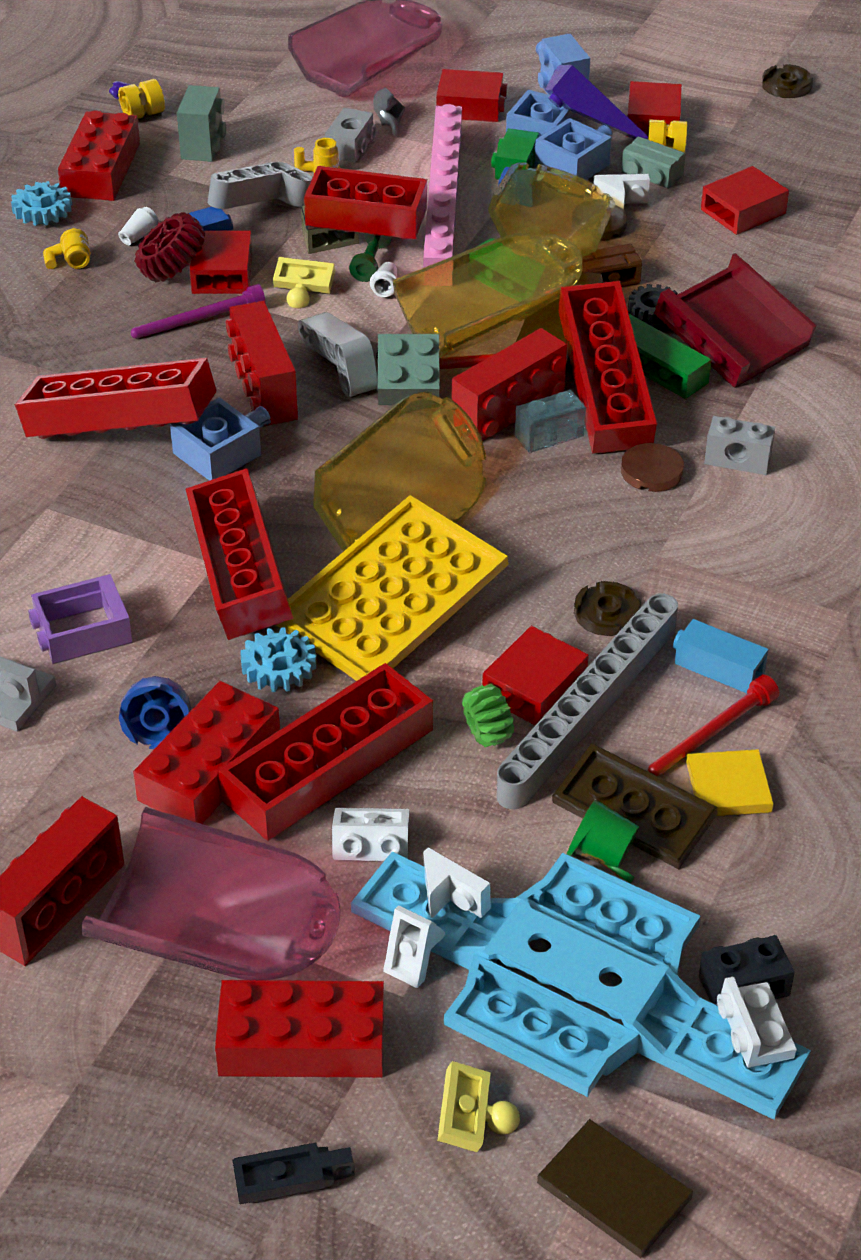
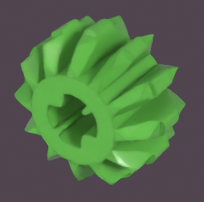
[462,684,515,748]

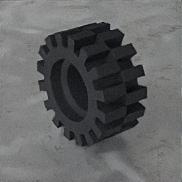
[628,284,678,333]

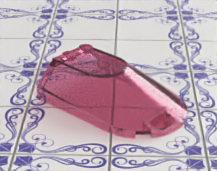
[288,0,443,97]
[82,807,340,980]

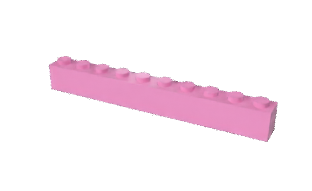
[423,104,462,287]

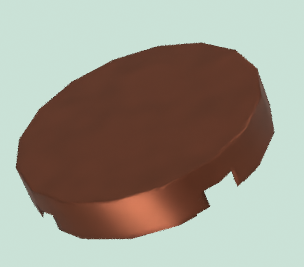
[621,443,684,492]

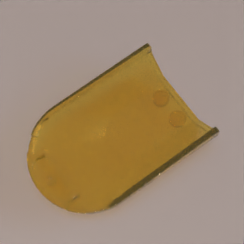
[488,163,615,267]
[393,232,583,358]
[313,392,486,552]

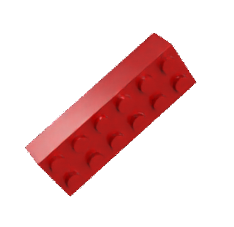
[558,281,657,454]
[14,358,217,439]
[185,468,293,640]
[218,663,433,841]

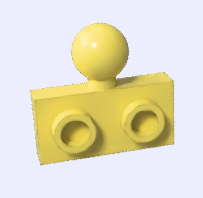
[273,257,335,308]
[437,1061,520,1152]

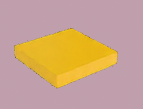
[686,749,773,816]

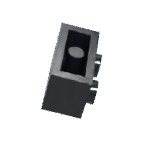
[699,935,795,1006]

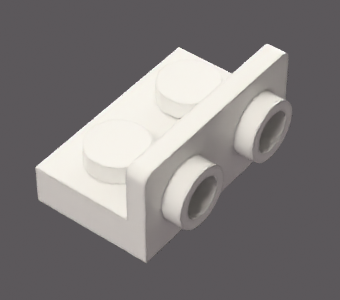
[332,808,409,861]
[717,977,797,1068]

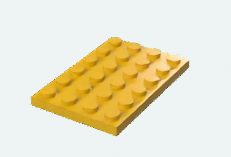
[277,495,509,681]

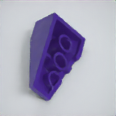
[545,65,648,139]

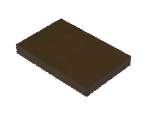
[537,1119,693,1258]

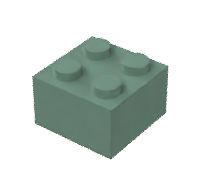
[177,85,226,162]
[378,334,439,405]

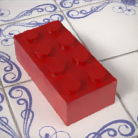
[58,110,140,201]
[304,166,428,239]
[226,301,298,426]
[451,328,567,445]
[133,681,280,830]
[0,796,125,966]
[215,980,384,1078]

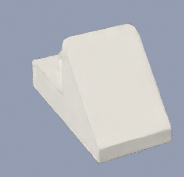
[593,174,650,210]
[423,848,491,918]
[383,905,445,988]

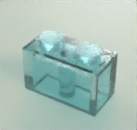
[515,390,586,453]

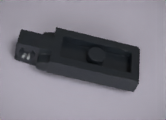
[232,1142,355,1205]

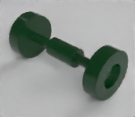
[349,233,393,282]

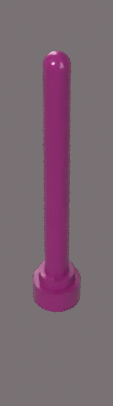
[131,284,266,339]

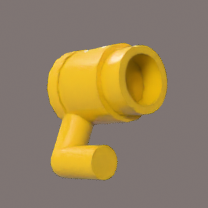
[294,138,340,173]
[43,228,91,269]

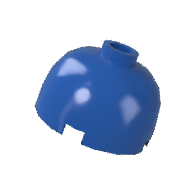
[118,676,192,750]

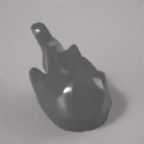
[373,87,405,136]

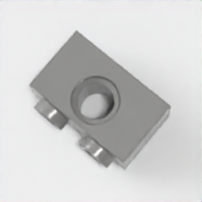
[325,108,377,163]
[704,416,775,475]

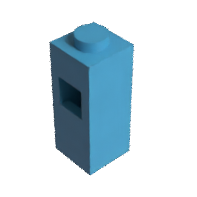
[673,619,769,693]

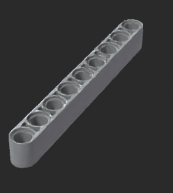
[497,593,678,809]

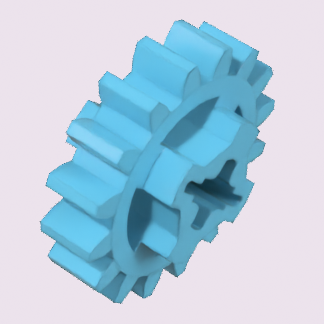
[11,181,72,226]
[240,627,316,692]

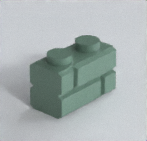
[622,136,686,189]

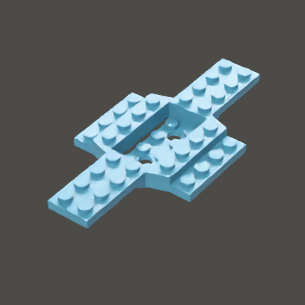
[351,852,811,1120]

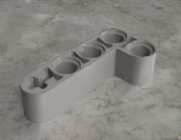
[207,162,313,209]
[298,312,378,397]

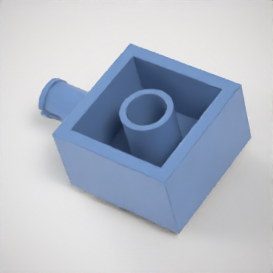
[536,34,590,95]
[506,90,576,137]
[535,118,613,187]
[170,397,271,481]

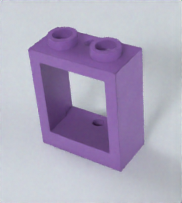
[28,574,132,664]

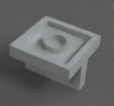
[0,656,56,732]

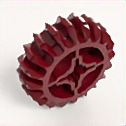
[134,212,206,283]

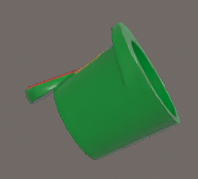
[567,799,639,884]

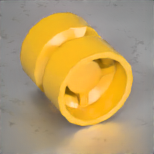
[118,79,165,119]
[648,119,687,153]

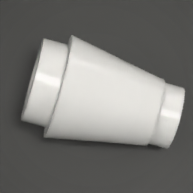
[118,207,159,245]
[370,262,398,297]

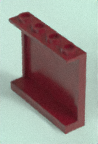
[654,253,817,388]

